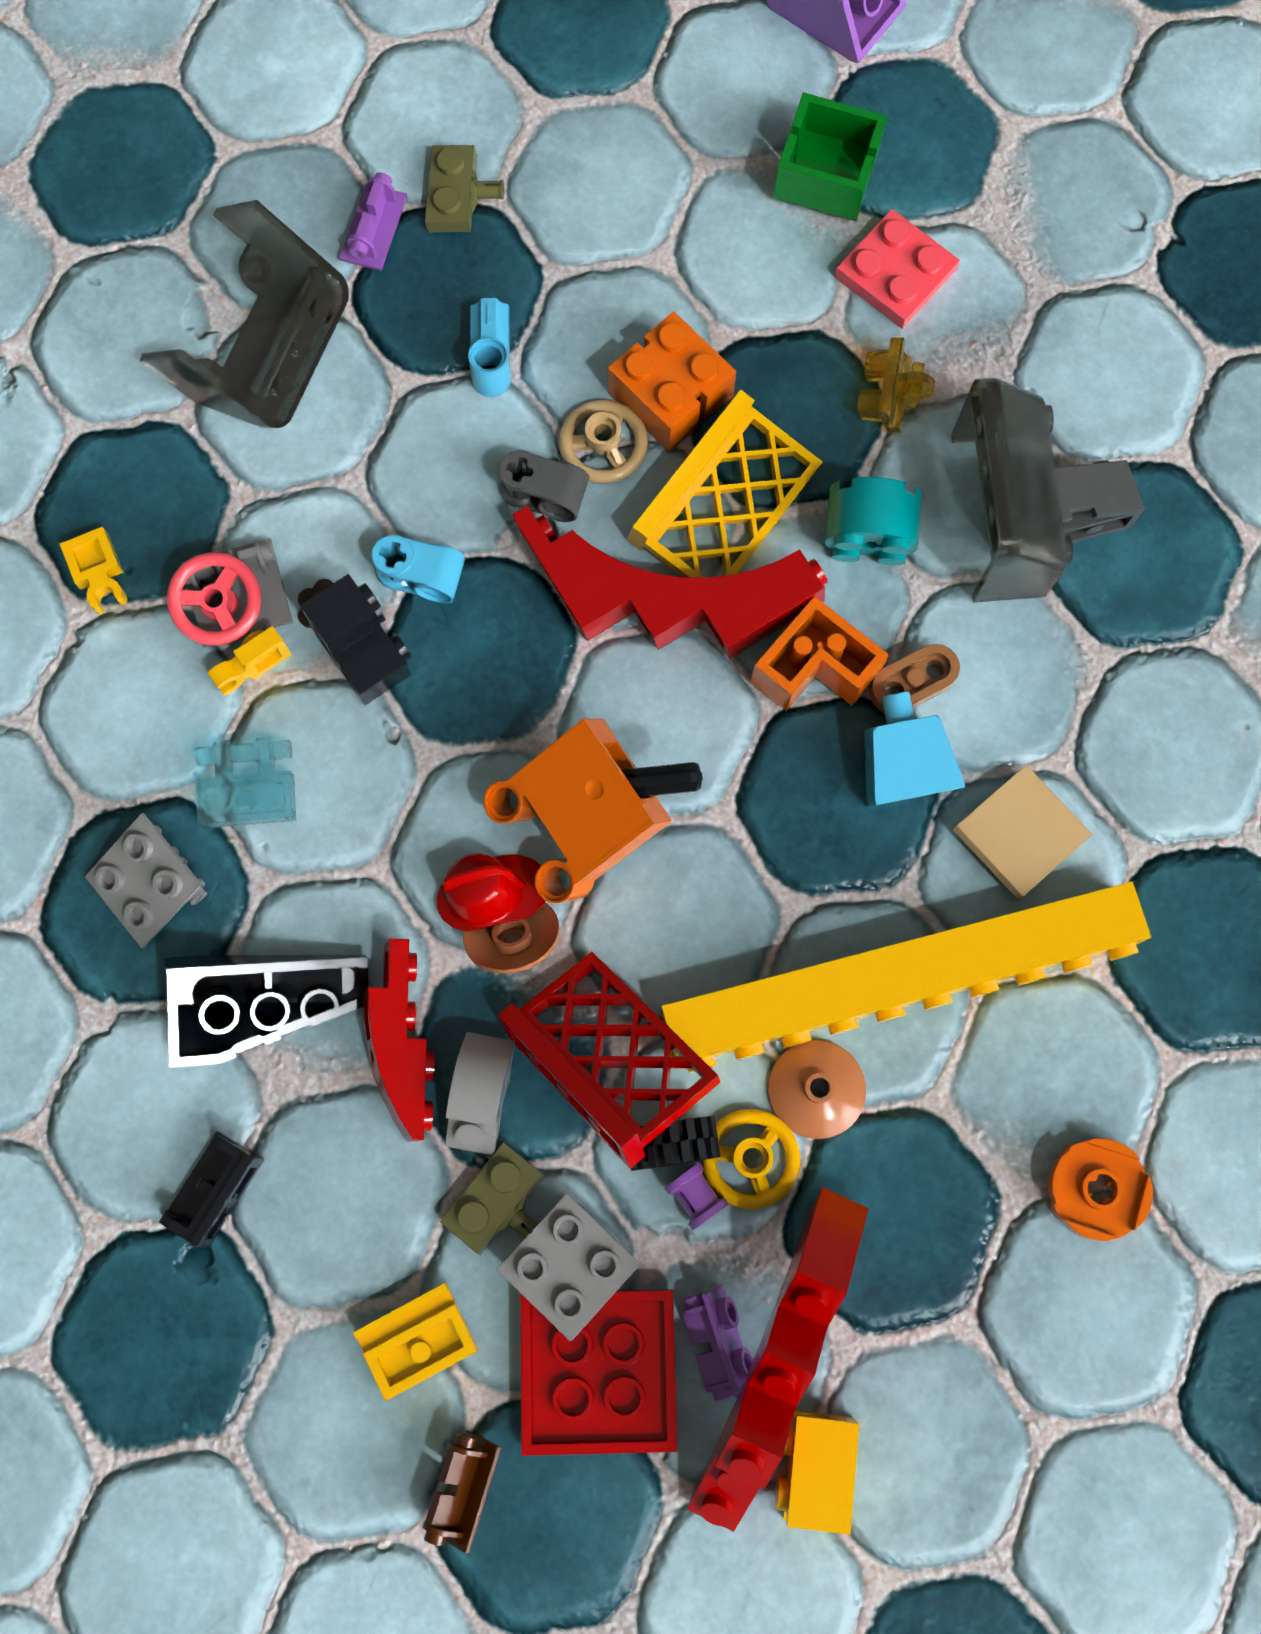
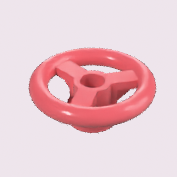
[167,552,261,646]

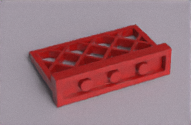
[498,952,721,1169]

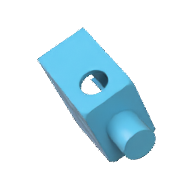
[864,692,965,806]

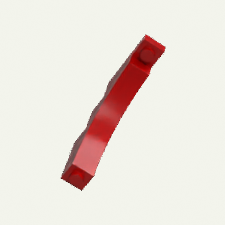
[512,505,828,659]

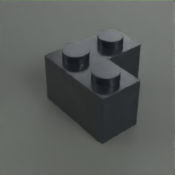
[300,574,412,706]

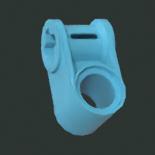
[372,535,465,604]

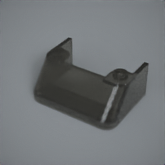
[139,200,349,428]
[951,378,1073,603]

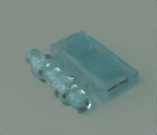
[194,737,296,828]

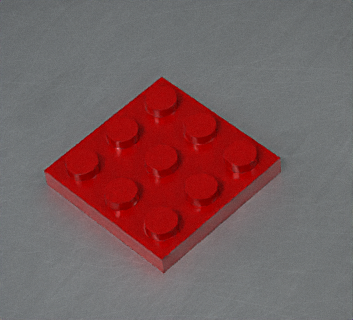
[520,1289,678,1456]

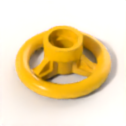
[702,1109,801,1209]

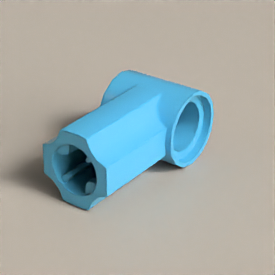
[468,298,512,397]

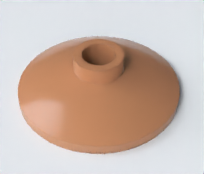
[463,902,560,973]
[768,1040,866,1139]

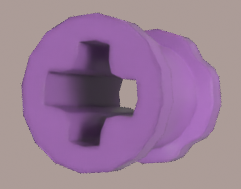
[664,1163,729,1230]

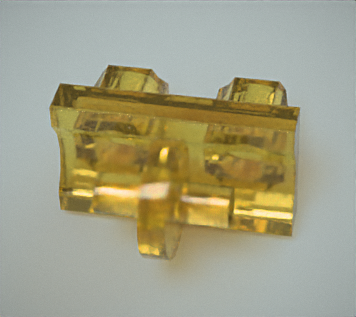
[858,337,936,433]

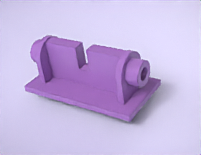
[339,172,407,271]
[681,1285,753,1401]

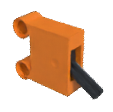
[483,718,703,903]

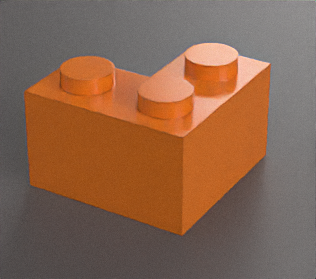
[750,596,889,711]

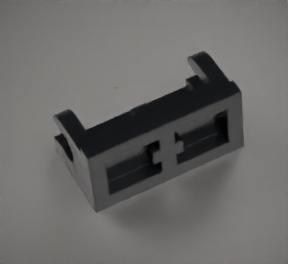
[159,1131,264,1248]

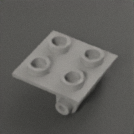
[182,538,293,647]
[85,813,207,948]
[497,1193,641,1342]

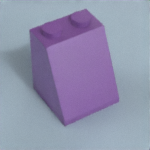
[767,0,907,63]

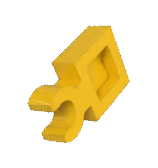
[60,526,127,615]
[207,625,292,696]

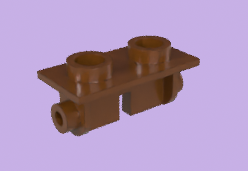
[422,1430,502,1554]

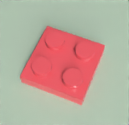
[835,209,960,329]

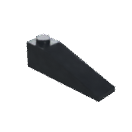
[163,955,368,1068]

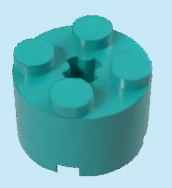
[825,477,922,566]

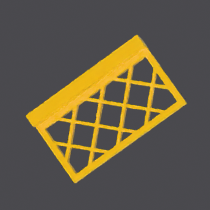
[626,390,823,578]

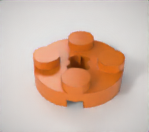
[1048,1138,1153,1241]

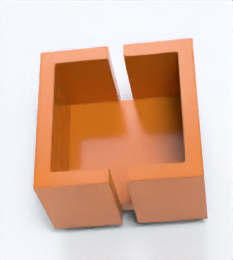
[608,311,737,453]

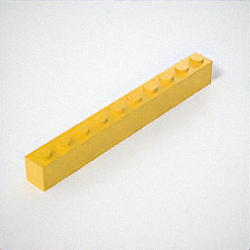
[661,881,1151,1073]

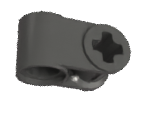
[499,450,590,522]

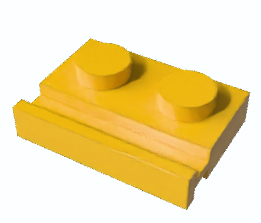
[353,1282,479,1401]

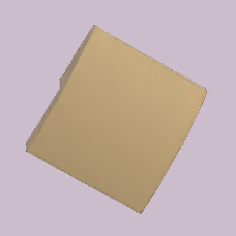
[953,765,1092,900]

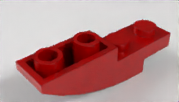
[363,939,434,1142]

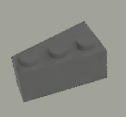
[986,460,1145,561]

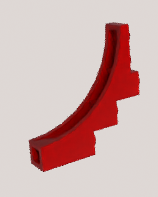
[687,1187,869,1532]

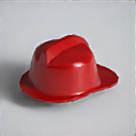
[437,853,546,931]

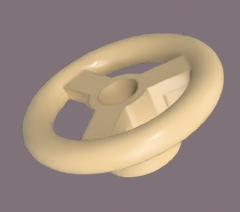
[559,400,648,484]

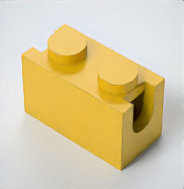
[775,1410,859,1535]

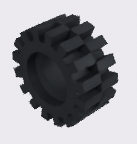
[631,1116,721,1171]

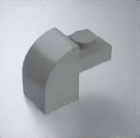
[445,1032,515,1155]

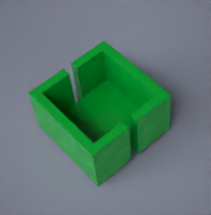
[773,92,888,221]

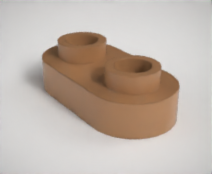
[870,644,960,713]

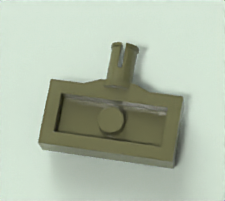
[425,145,505,233]
[440,1142,544,1255]

